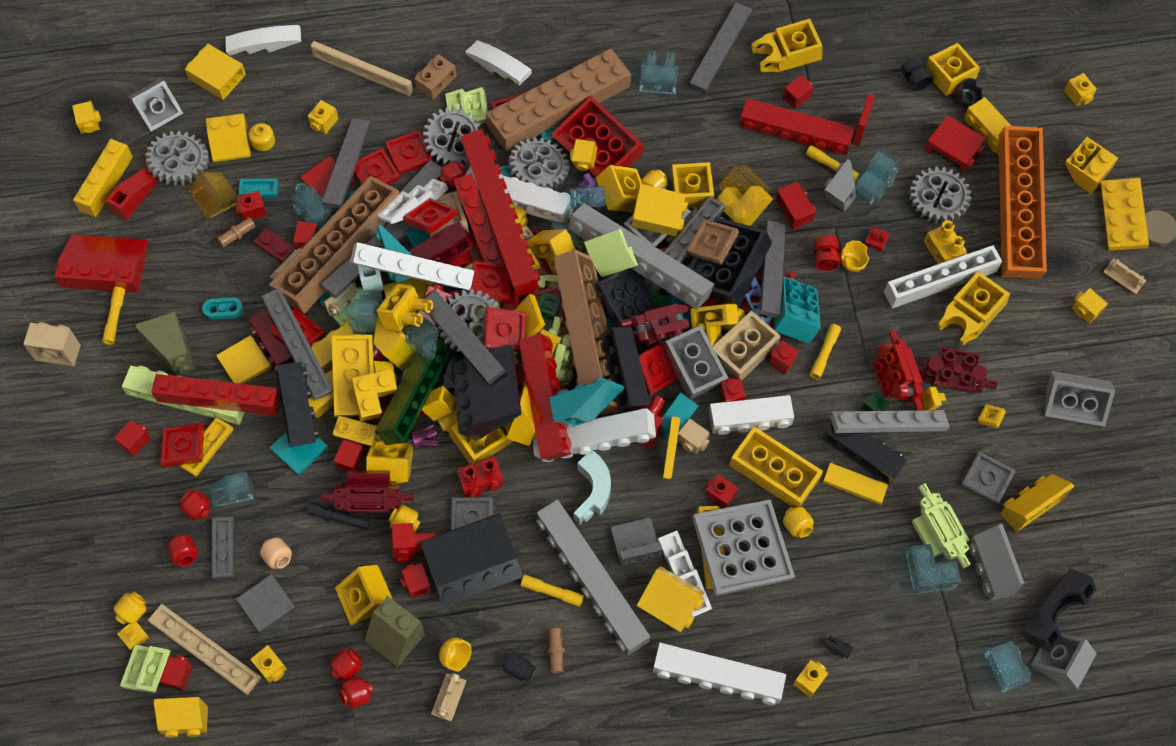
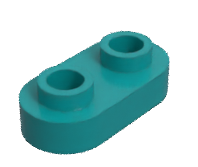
[202,297,243,320]

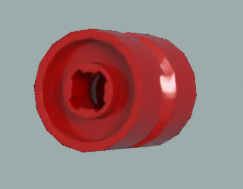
[814,235,840,271]

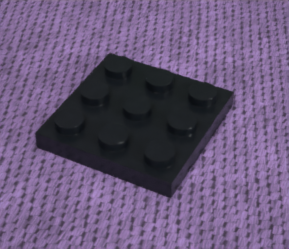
[593,268,660,332]

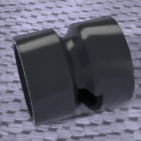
[901,56,934,92]

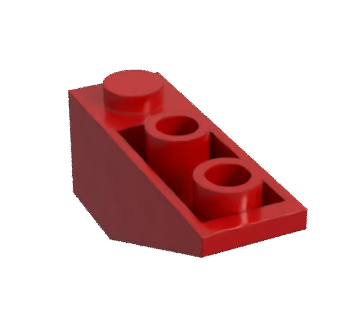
[105,167,159,220]

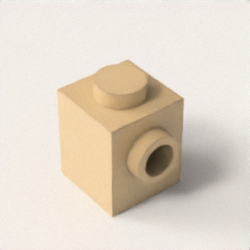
[677,419,710,454]

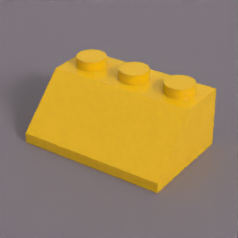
[506,379,537,446]
[1000,474,1074,533]

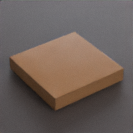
[686,219,739,265]

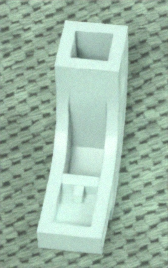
[358,266,384,294]
[574,450,611,525]

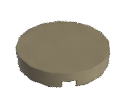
[1145,210,1176,246]

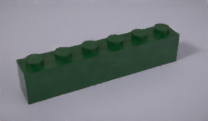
[375,337,452,445]

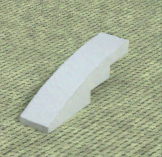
[226,25,301,56]
[465,40,532,85]
[377,179,448,224]
[657,531,712,617]

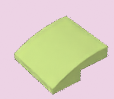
[445,87,488,127]
[584,229,638,277]
[120,645,170,693]

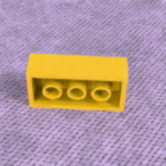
[729,427,823,508]

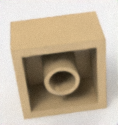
[23,322,81,366]

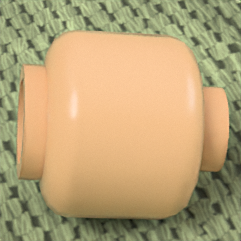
[260,538,292,569]

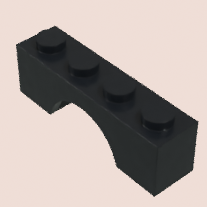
[1023,568,1097,652]

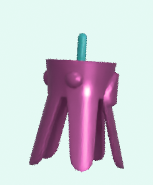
[407,425,439,448]

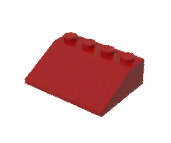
[551,96,645,177]
[55,235,149,293]

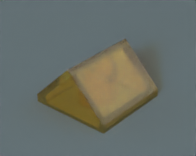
[719,165,772,195]
[189,172,238,220]

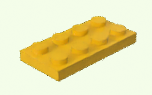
[1100,178,1149,251]
[331,335,374,417]

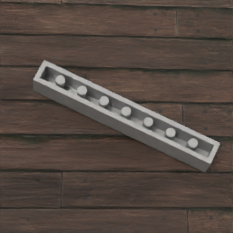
[568,203,714,309]
[536,500,650,655]

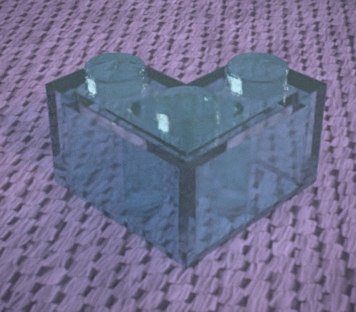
[855,148,900,205]
[346,289,383,335]
[906,544,961,594]

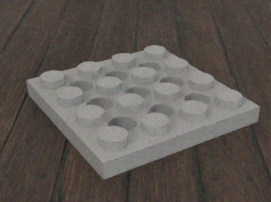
[692,500,795,596]

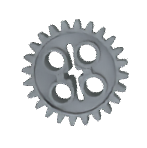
[422,107,483,166]
[145,131,209,186]
[508,137,569,189]
[909,166,972,224]
[438,289,500,353]

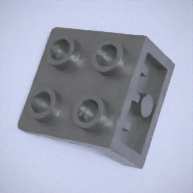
[611,518,663,567]

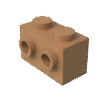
[415,54,456,100]

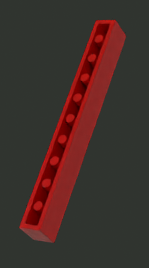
[460,129,541,297]

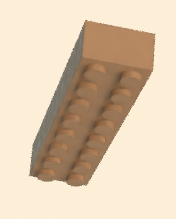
[486,49,631,152]
[269,176,400,314]
[554,249,618,415]

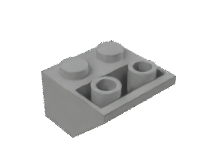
[824,159,856,212]

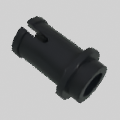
[824,635,853,659]

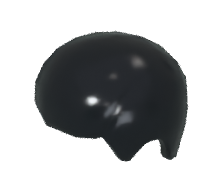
[956,78,983,108]

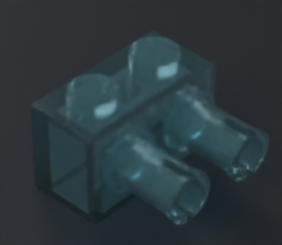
[639,51,678,94]
[291,183,334,230]

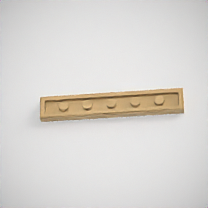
[311,41,413,96]
[147,603,261,695]

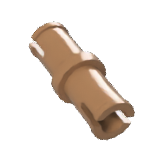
[216,217,256,248]
[547,628,565,674]

